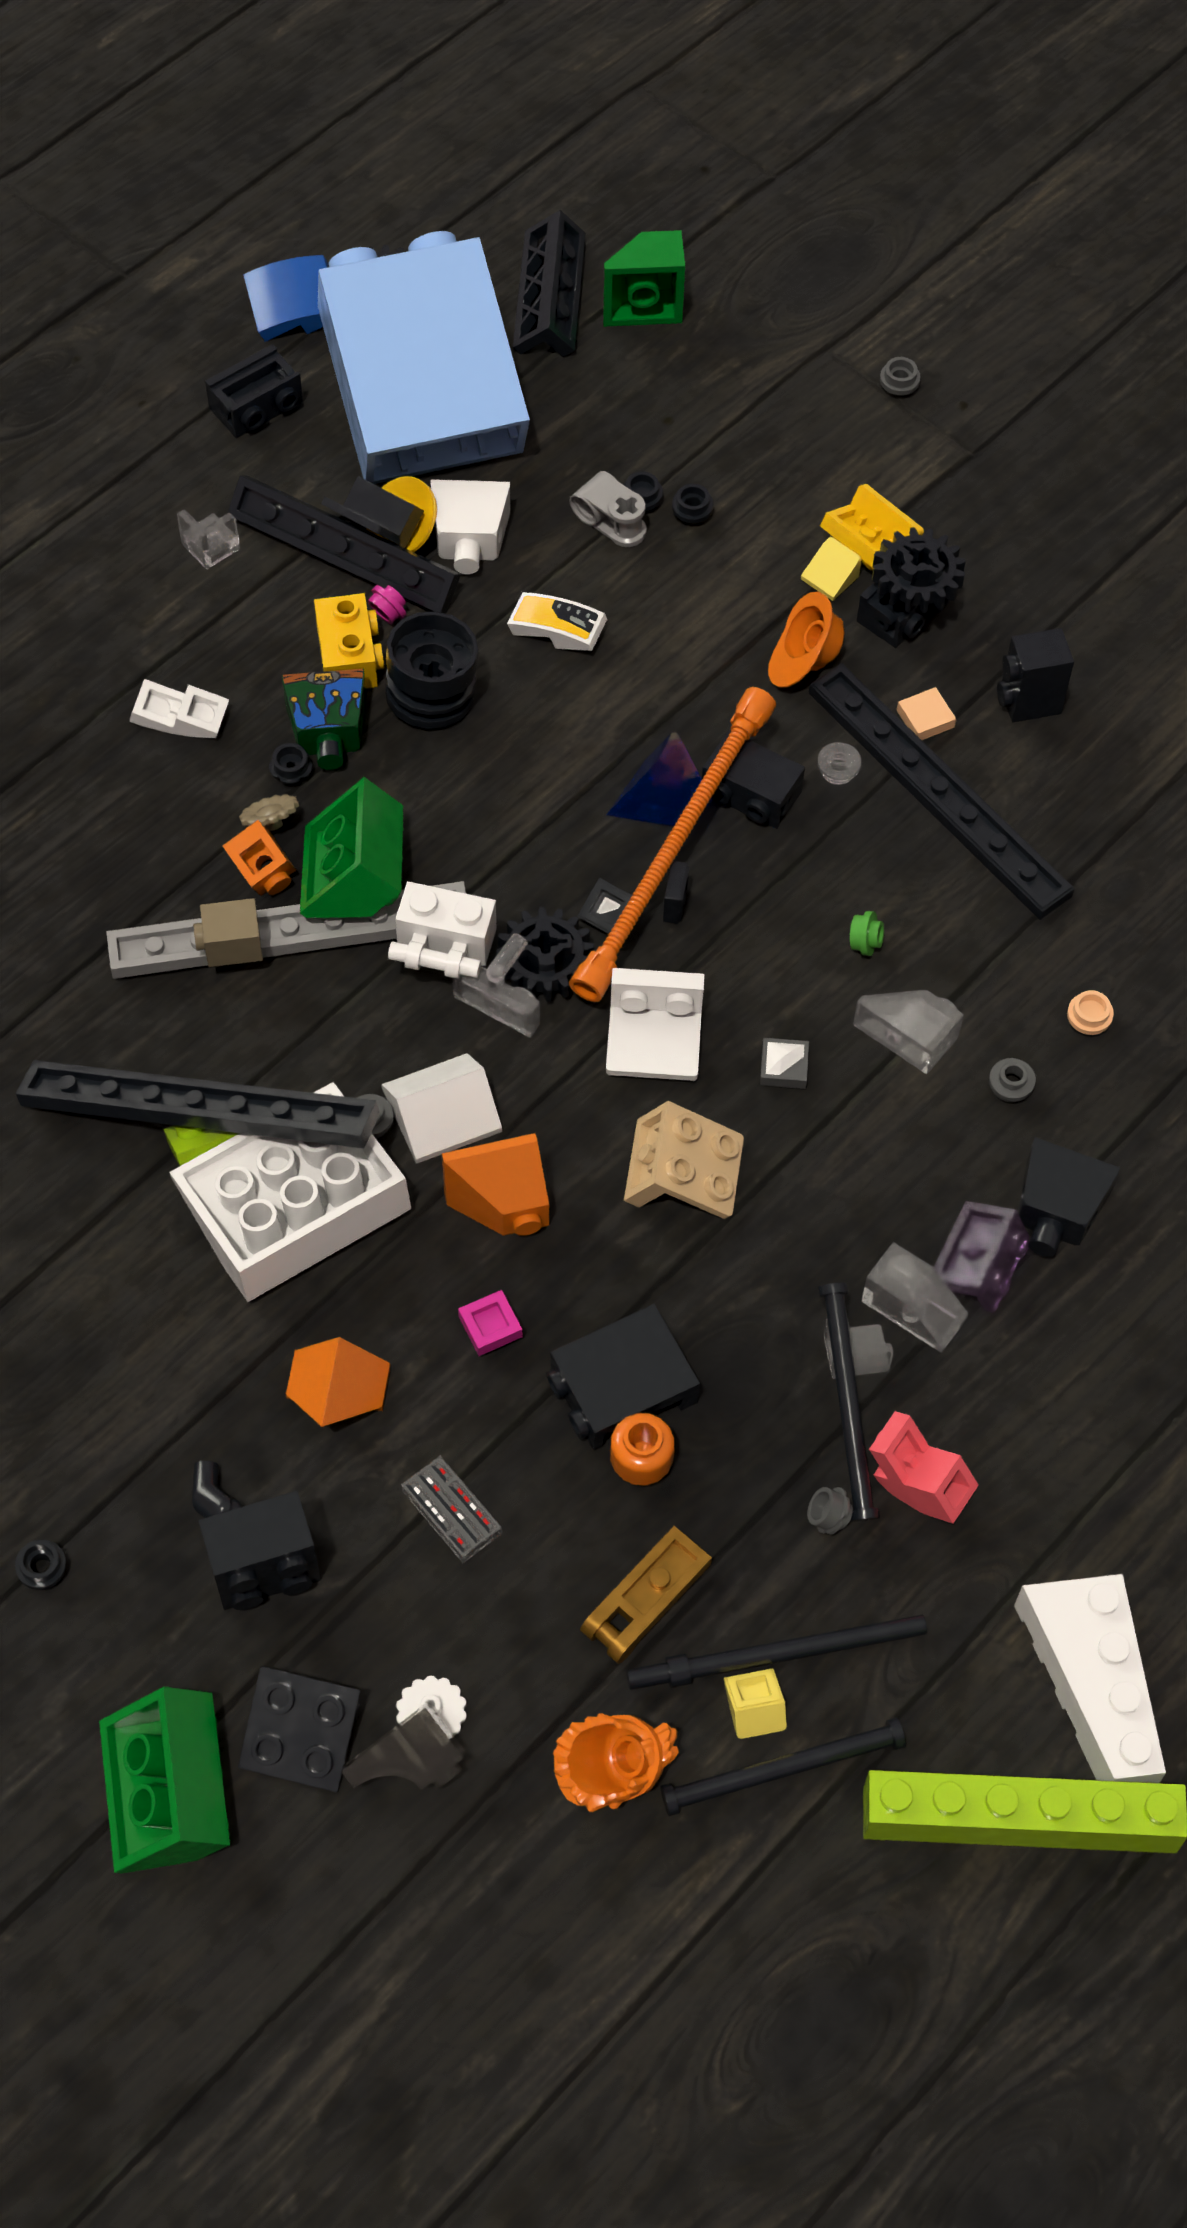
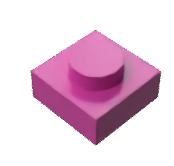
[458,1290,523,1356]

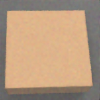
[897,687,956,740]

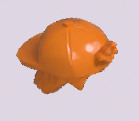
[553,1713,679,1812]

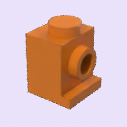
[223,820,296,896]

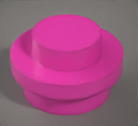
[367,585,407,625]

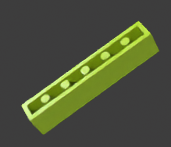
[863,1770,1187,1853]

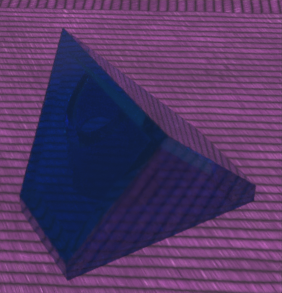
[606,732,712,826]

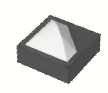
[760,1038,809,1089]

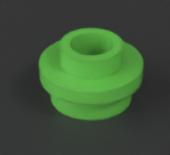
[850,911,884,956]

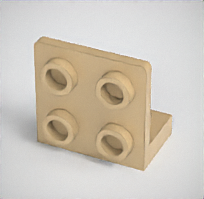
[624,1101,744,1219]

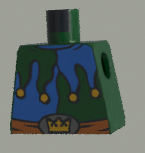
[282,669,367,770]

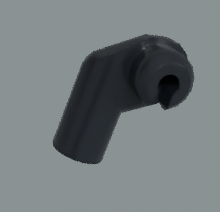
[192,1461,242,1518]

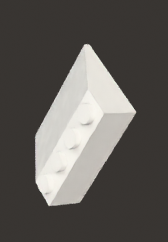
[169,1082,411,1302]

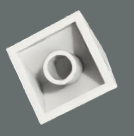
[382,1053,502,1164]

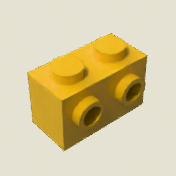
[314,593,384,688]

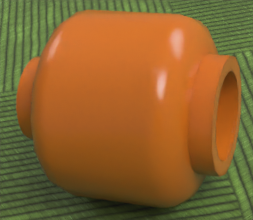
[610,1413,674,1486]

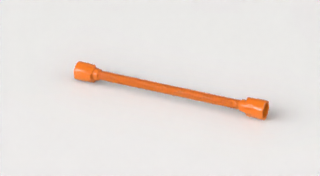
[569,687,776,1002]

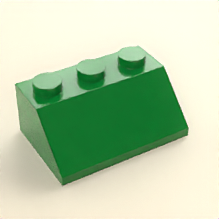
[300,777,404,918]
[99,1687,230,1873]

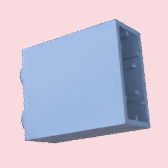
[318,231,530,484]

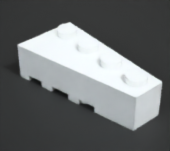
[1014,1574,1166,1783]

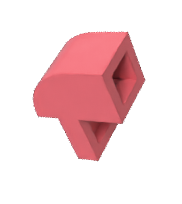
[869,1411,979,1524]

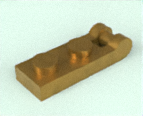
[580,1526,712,1664]

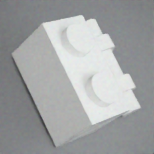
[388,881,496,979]

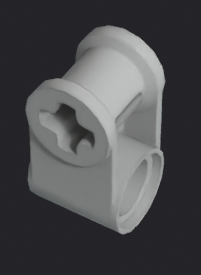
[569,471,647,547]

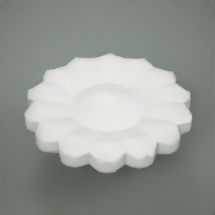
[396,1676,467,1747]

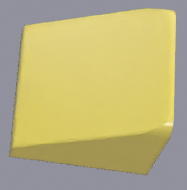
[801,537,861,601]
[724,1668,787,1739]

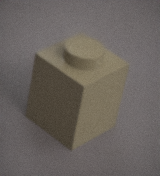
[193,898,263,967]

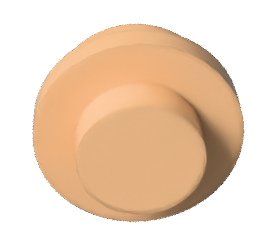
[1067,990,1114,1035]

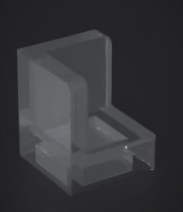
[177,509,240,570]
[824,1313,893,1379]

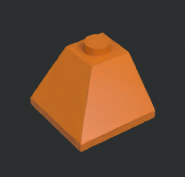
[442,1133,549,1236]

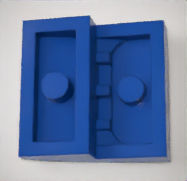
[243,255,329,342]

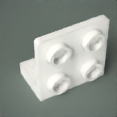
[606,968,704,1081]

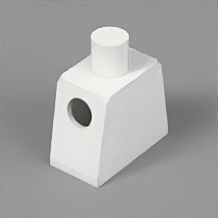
[431,479,510,574]

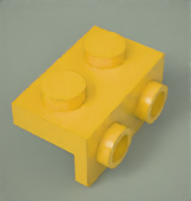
[820,484,924,571]

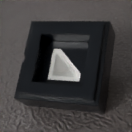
[577,878,632,934]

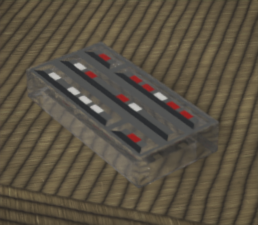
[401,1456,502,1563]

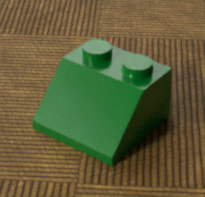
[603,230,685,327]

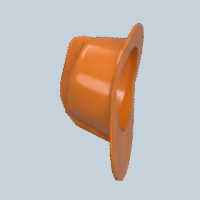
[768,591,845,688]

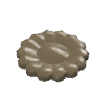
[239,794,299,831]

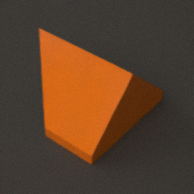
[286,1337,391,1427]

